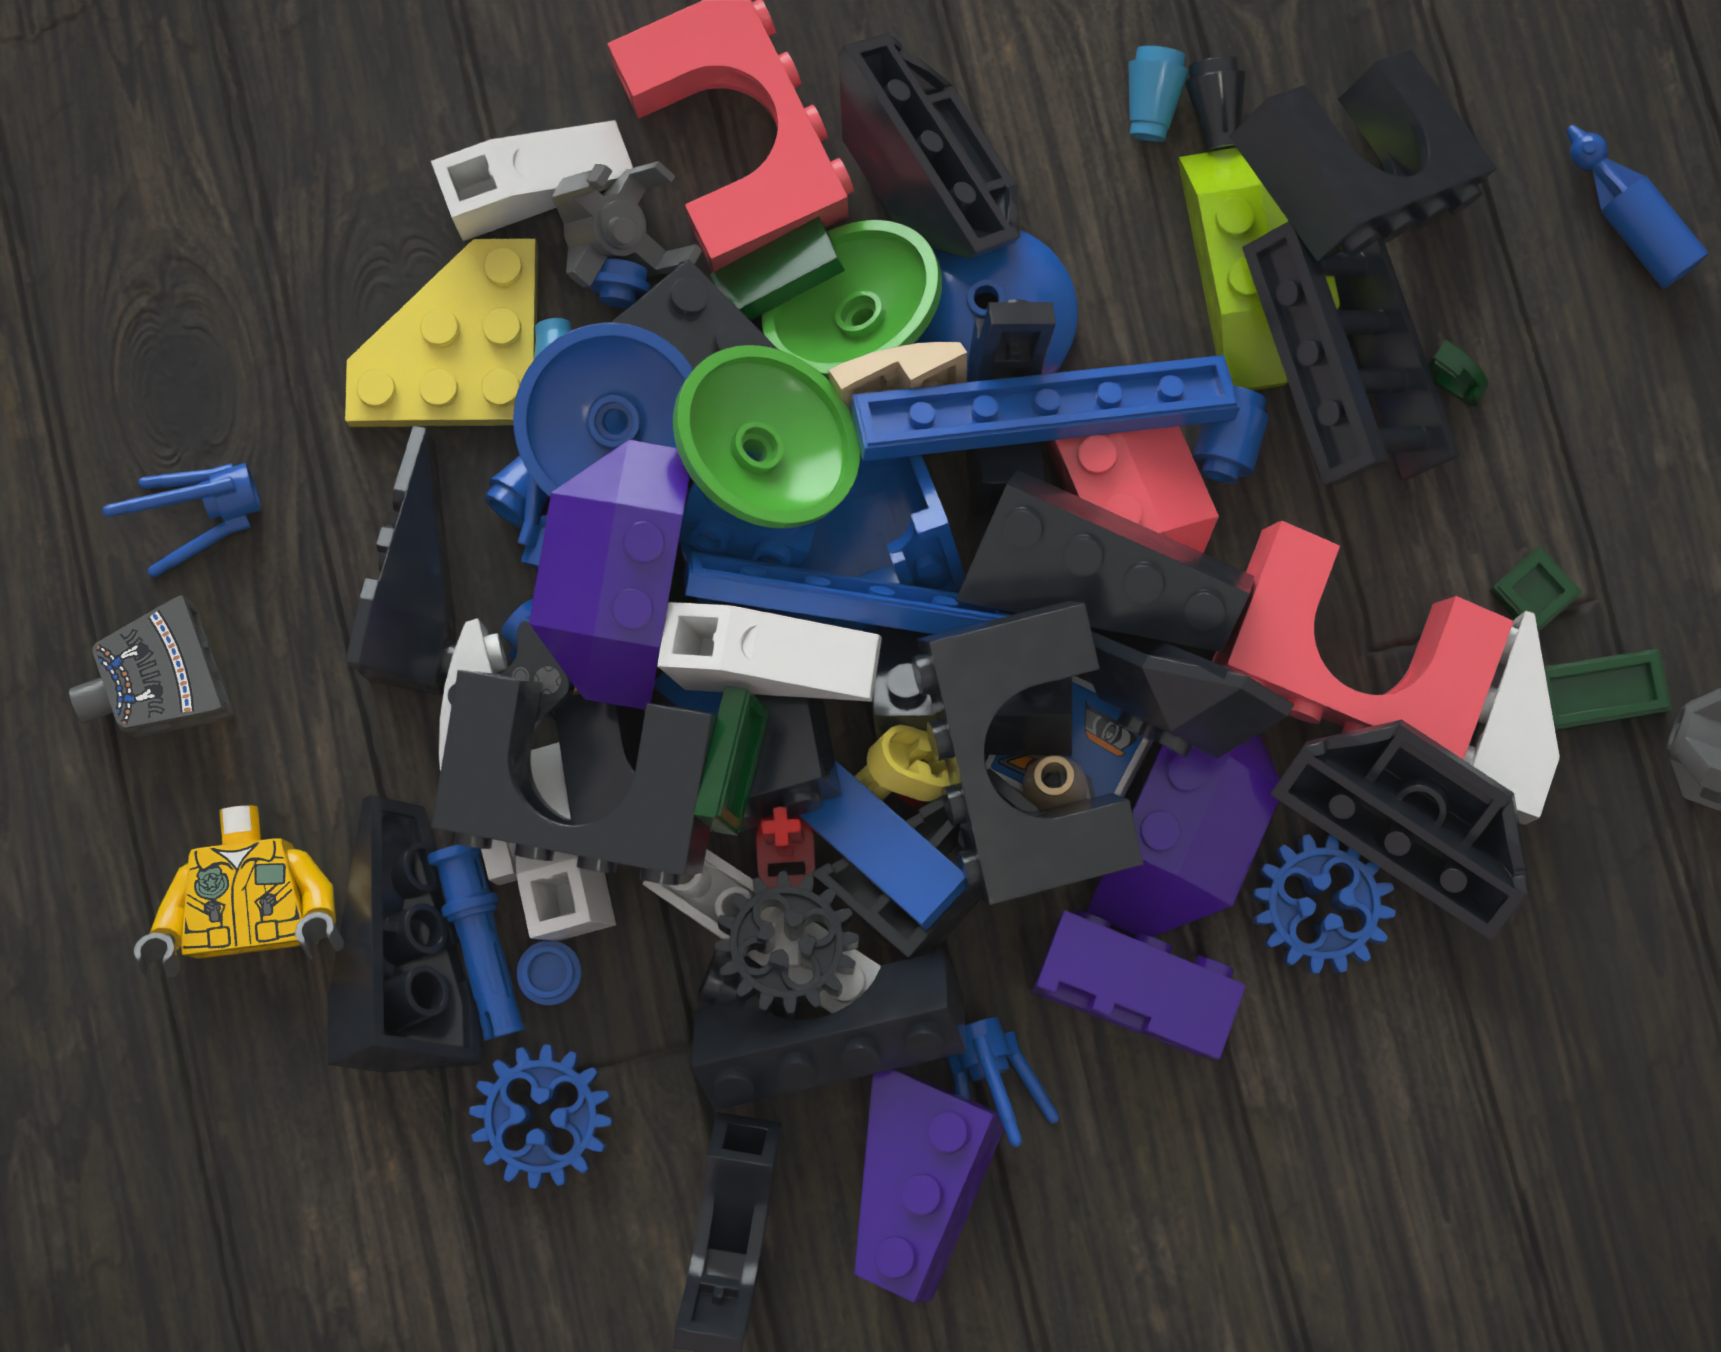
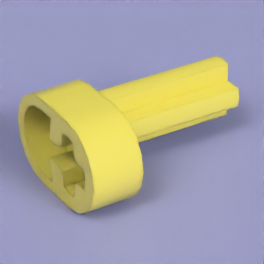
[854,725,950,802]

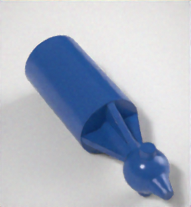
[1566,124,1709,290]

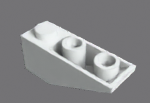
[431,120,633,241]
[657,602,882,702]
[1464,611,1560,825]
[516,742,616,941]

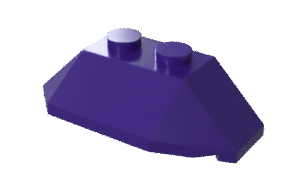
[529,440,690,710]
[1086,734,1280,937]

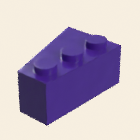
[1030,910,1246,1061]
[854,1068,1004,1303]

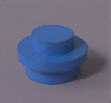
[589,259,651,309]
[517,940,582,1006]

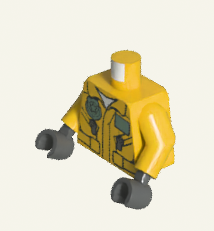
[134,805,344,977]

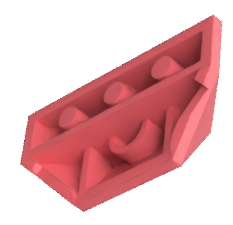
[1043,426,1219,553]

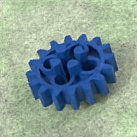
[1251,834,1396,975]
[469,1045,614,1189]

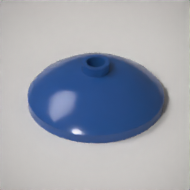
[914,230,1078,375]
[513,323,694,496]

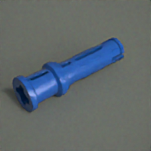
[427,845,525,1041]

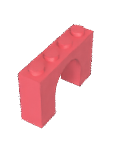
[607,0,854,273]
[1212,521,1514,760]

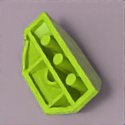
[1178,147,1340,391]

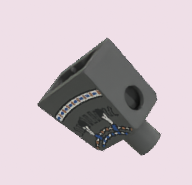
[69,595,236,737]

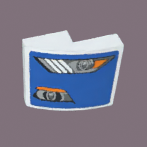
[985,676,1153,800]

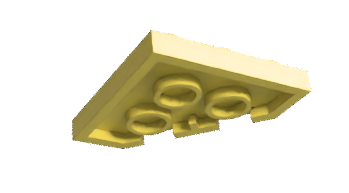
[345,239,538,427]

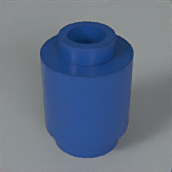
[1192,386,1269,484]

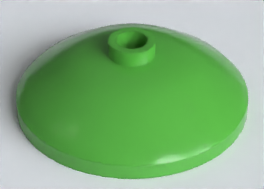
[762,220,942,381]
[673,345,860,528]

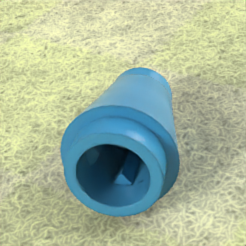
[1128,46,1189,142]

